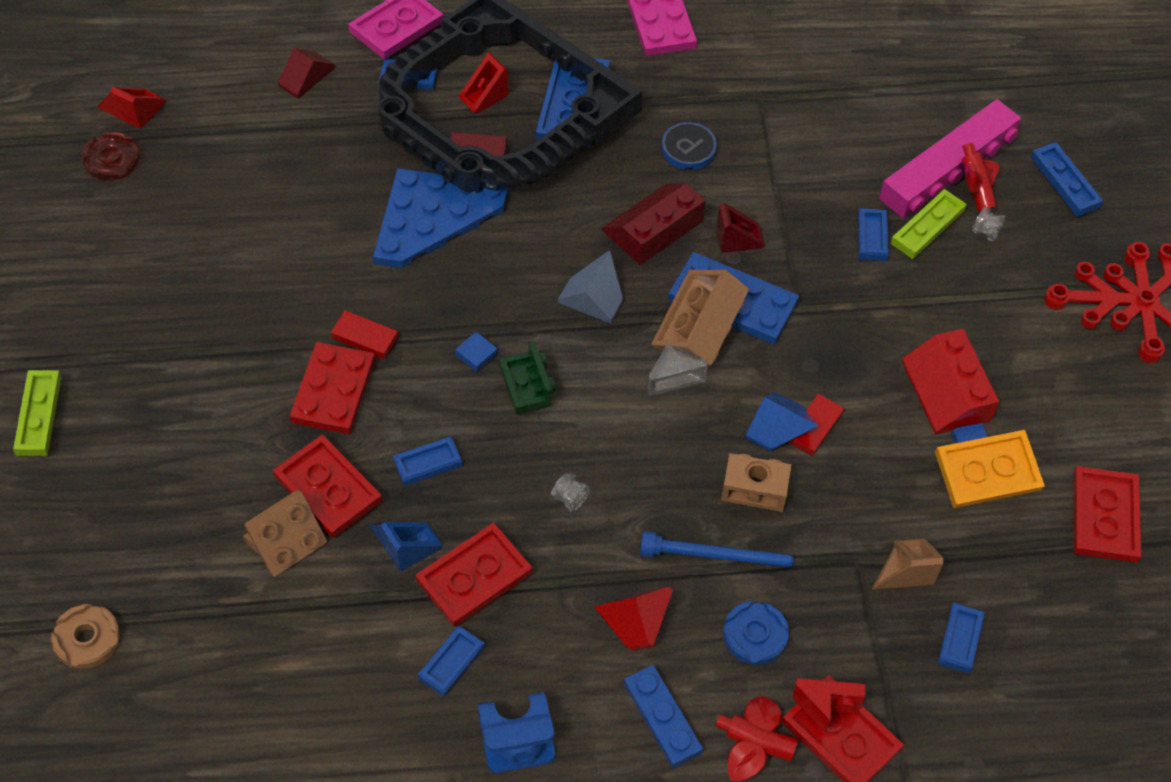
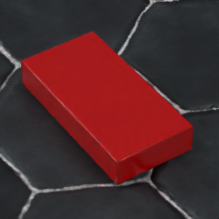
[331,310,398,359]
[788,394,845,457]

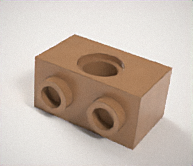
[721,453,792,512]

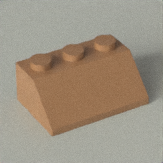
[651,270,749,366]

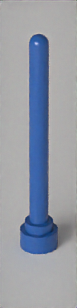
[640,531,794,567]

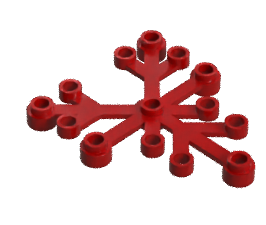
[1044,242,1171,363]

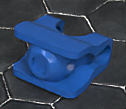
[478,692,555,773]

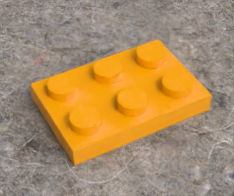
[935,430,1045,509]

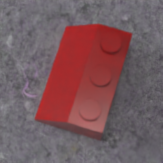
[901,329,999,435]

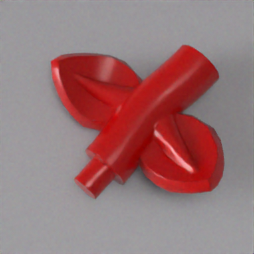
[961,143,1000,212]
[715,696,798,782]

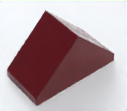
[278,48,335,99]
[716,203,765,253]

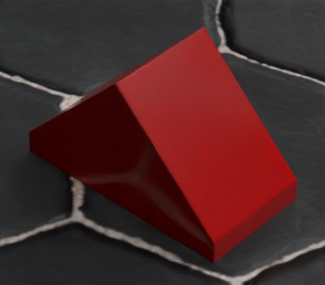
[458,53,508,114]

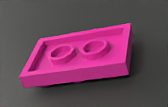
[348,0,444,60]
[626,0,697,56]

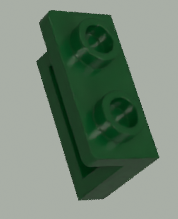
[499,342,556,414]

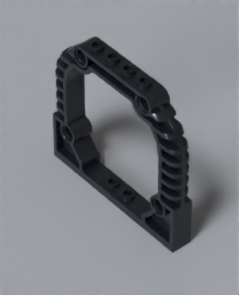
[378,0,642,192]

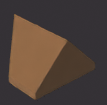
[872,538,943,590]

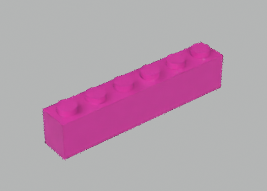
[879,99,1022,219]

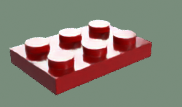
[289,342,375,435]
[272,434,382,539]
[1073,466,1141,563]
[415,522,533,627]
[781,675,904,782]

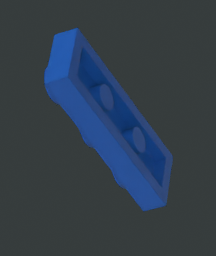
[1030,142,1103,217]
[623,665,703,769]

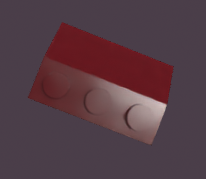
[602,183,706,265]

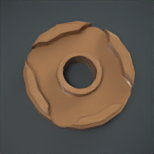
[51,604,121,669]

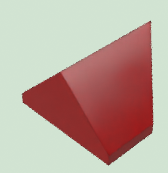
[97,87,166,129]
[594,587,673,651]

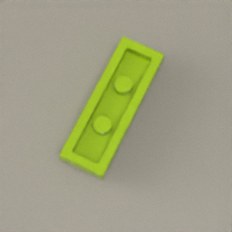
[890,189,967,259]
[13,370,61,456]

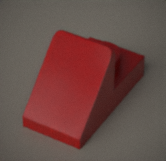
[792,678,865,731]

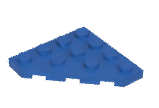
[373,168,508,268]

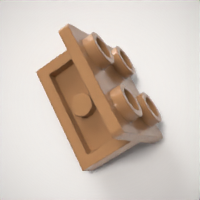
[243,490,327,576]

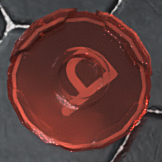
[81,132,140,181]

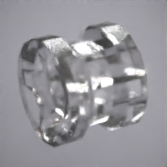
[972,207,1006,242]
[551,472,590,512]

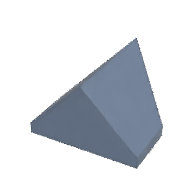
[558,250,623,324]

